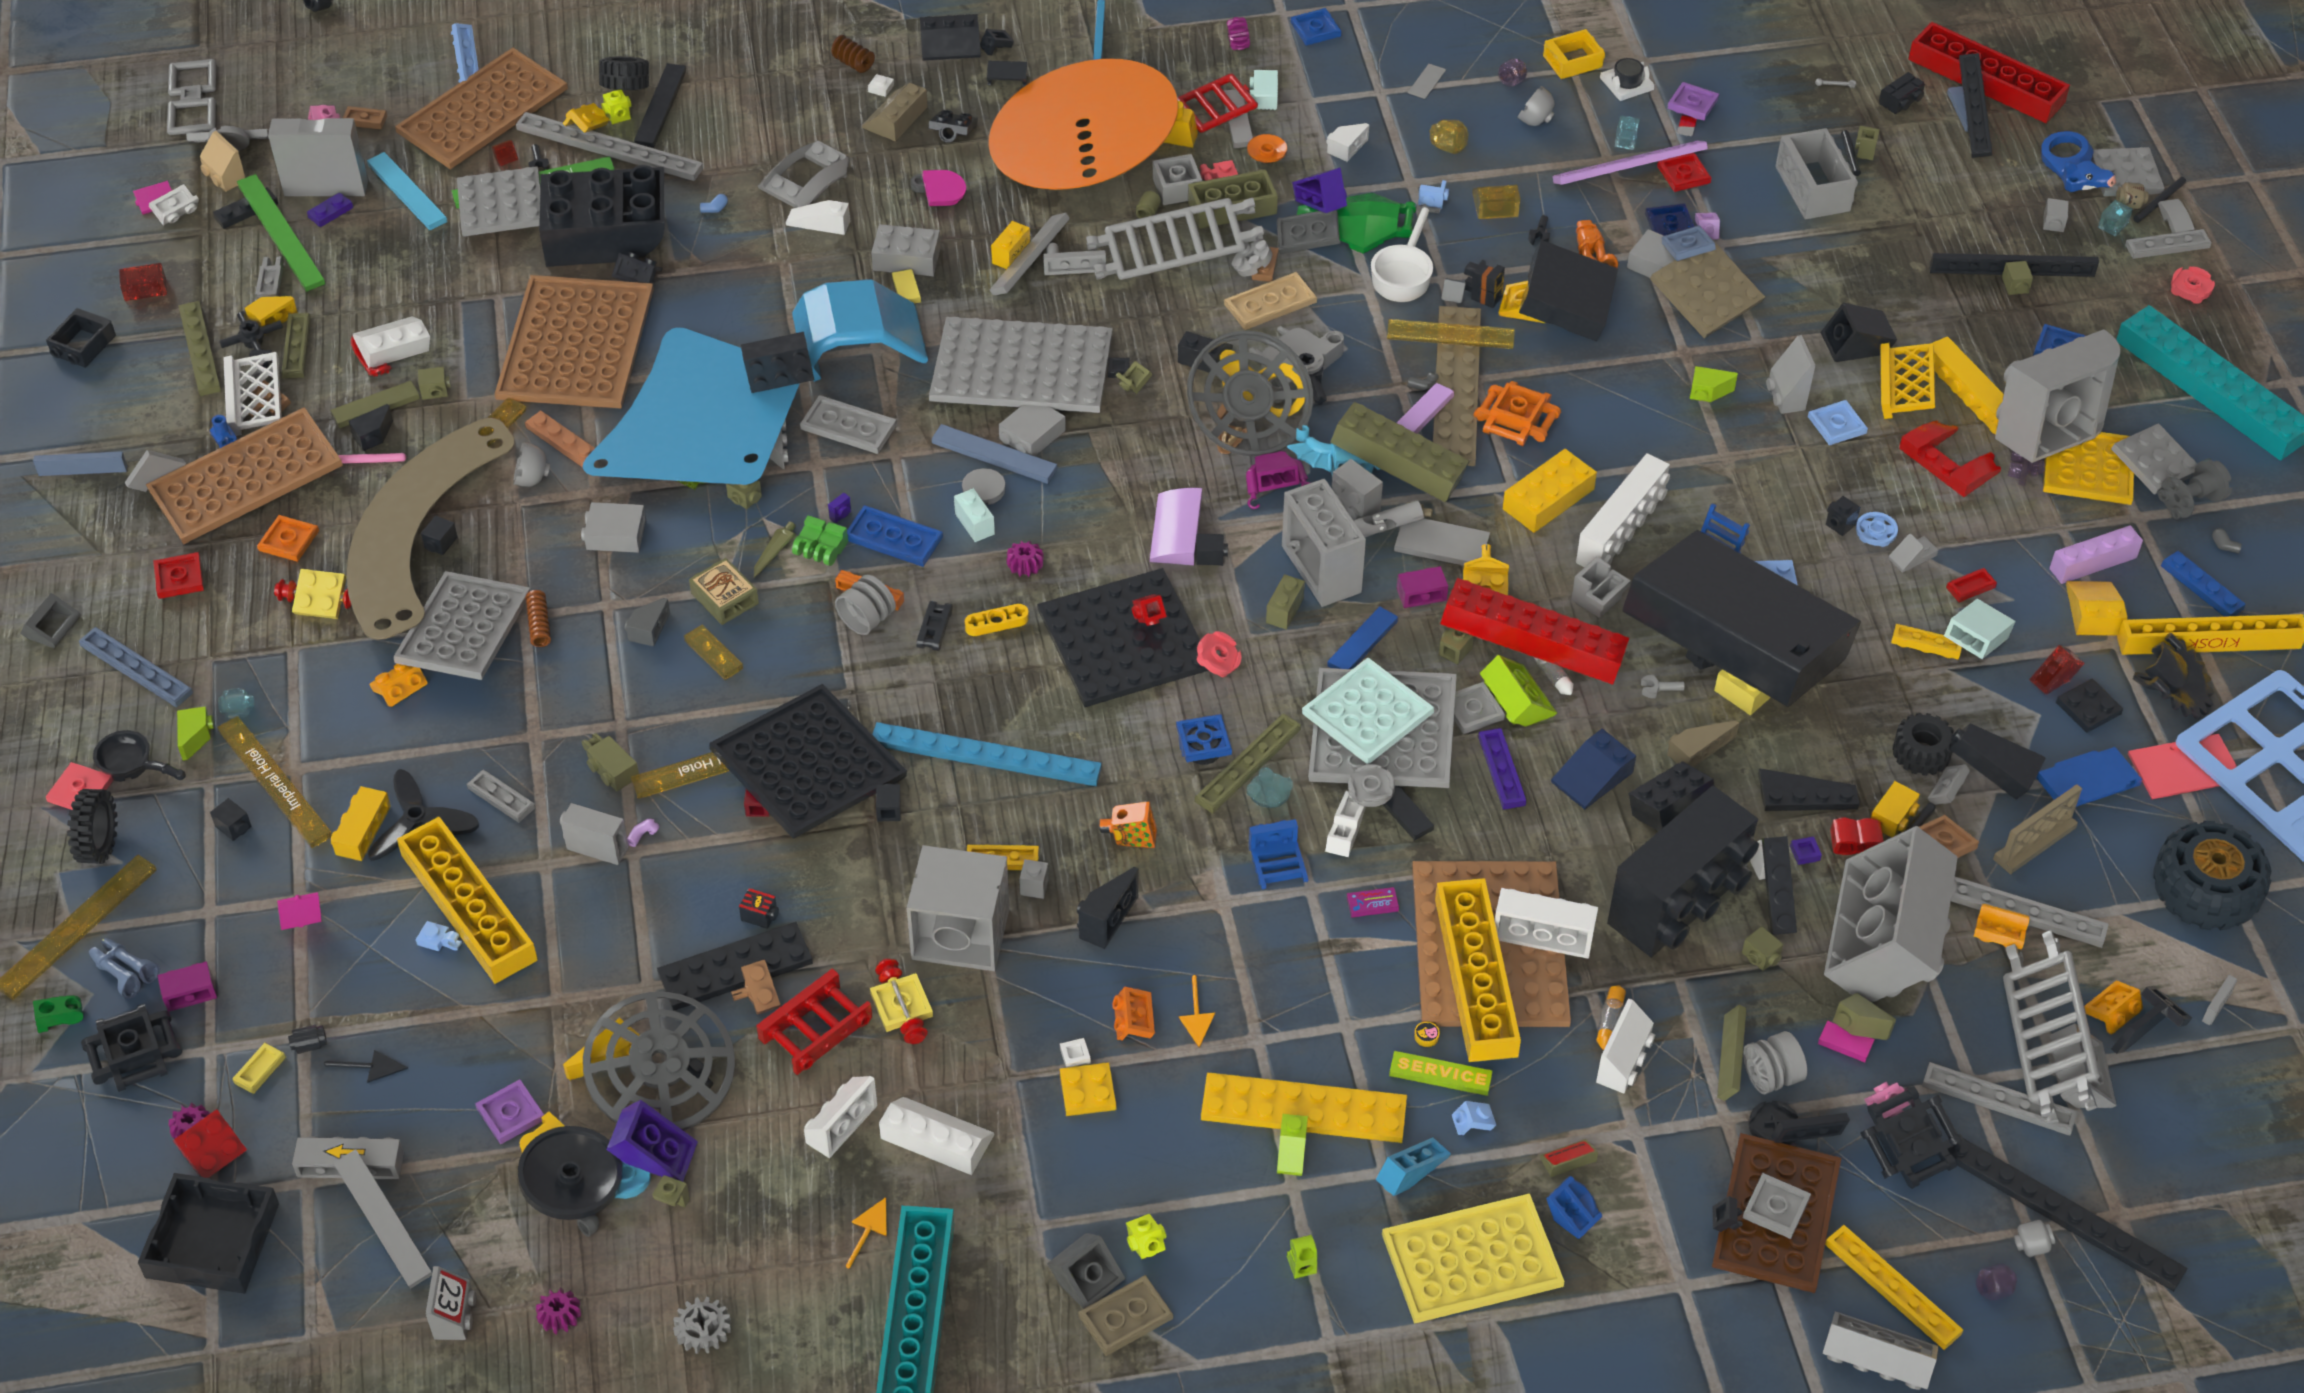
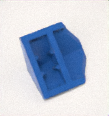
[1546,1176,1602,1239]

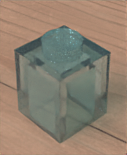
[1615,115,1640,150]
[2098,200,2133,237]

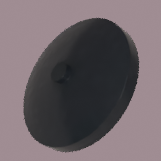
[518,1126,622,1220]

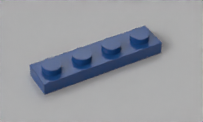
[2161,551,2246,617]

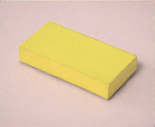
[892,269,921,304]
[233,1043,286,1094]

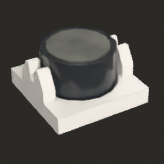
[1600,58,1654,101]

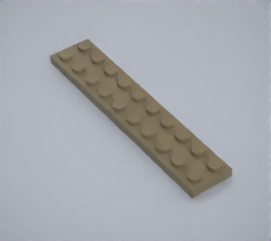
[1433,306,1481,466]

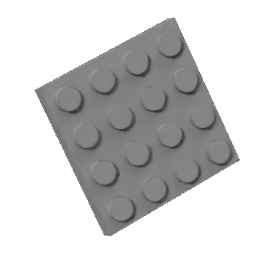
[457,166,540,237]

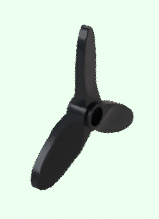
[368,769,479,861]

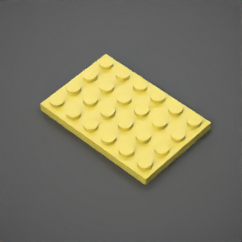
[1382,1194,1565,1324]

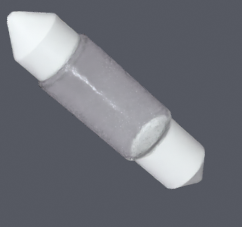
[1534,657,1573,695]

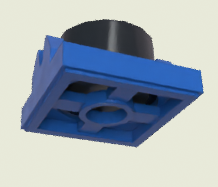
[1176,714,1232,765]

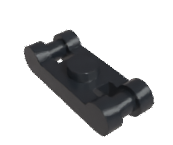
[916,601,953,651]

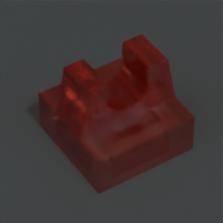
[492,140,519,166]

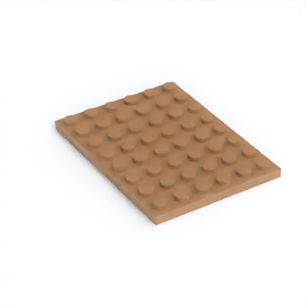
[495,275,654,409]
[1412,861,1571,1027]

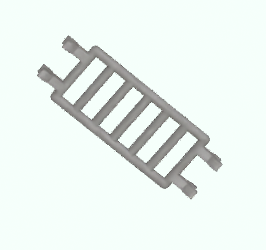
[1086,198,1264,280]
[2003,930,2100,1125]

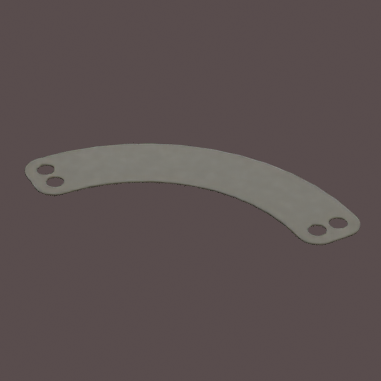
[346,418,515,640]

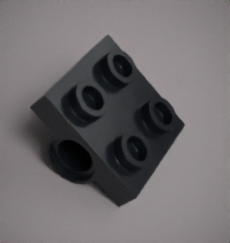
[929,110,978,142]

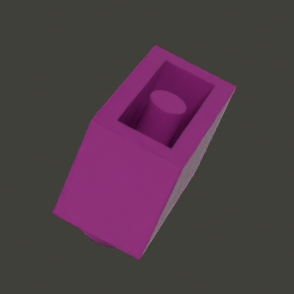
[1396,566,1448,608]
[157,961,217,1012]

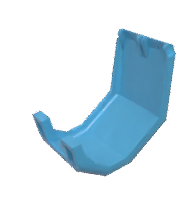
[792,279,928,382]

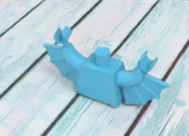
[1287,425,1380,475]

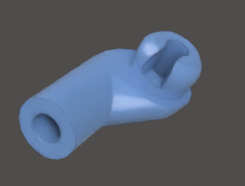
[700,194,728,213]

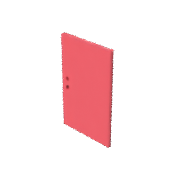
[2128,734,2237,800]

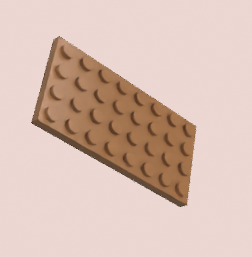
[395,48,568,170]
[146,407,343,544]

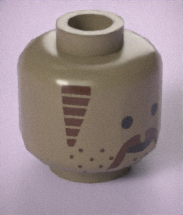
[2116,182,2148,210]

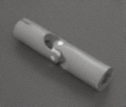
[1353,500,1424,537]

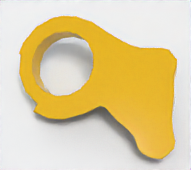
[1220,350,1305,418]

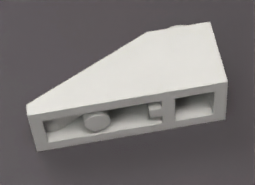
[786,200,850,235]

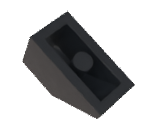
[348,404,393,451]

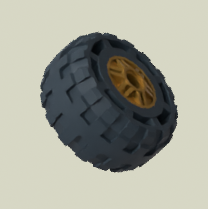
[2153,820,2272,930]

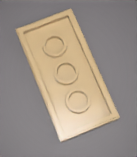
[1224,272,1317,330]

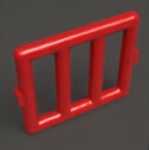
[1177,73,1258,133]

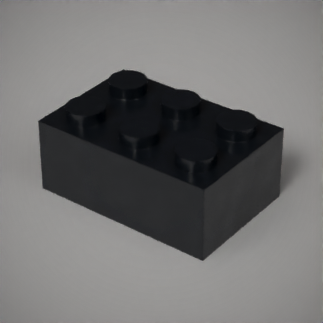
[741,332,814,393]
[1629,761,1715,831]

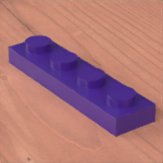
[1478,728,1526,810]

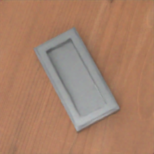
[2202,975,2237,1025]

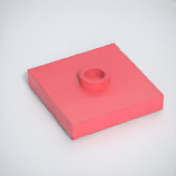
[46,762,113,810]

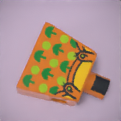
[1100,802,1157,848]

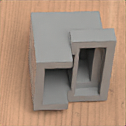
[1571,557,1631,618]

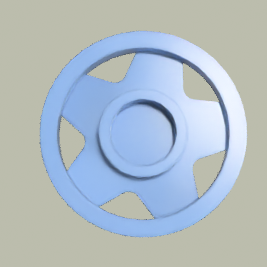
[1856,512,1898,547]

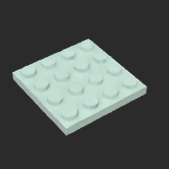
[1302,658,1434,764]

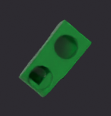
[33,995,84,1033]

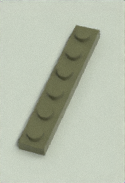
[178,301,221,396]

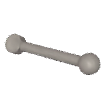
[1815,78,1856,88]

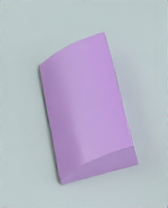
[1150,488,1202,565]

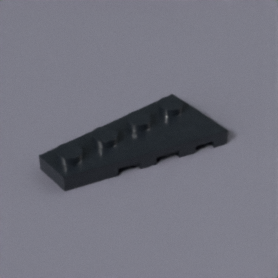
[1758,768,1860,811]

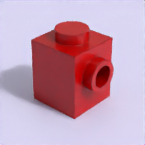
[1132,594,1167,626]

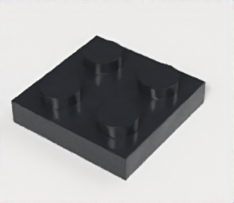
[2056,678,2123,733]

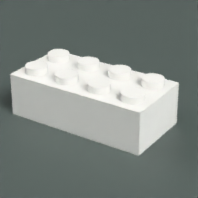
[1495,888,1598,959]

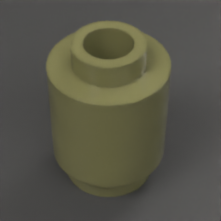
[1136,191,1161,219]

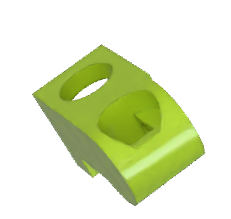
[1287,1234,1317,1279]

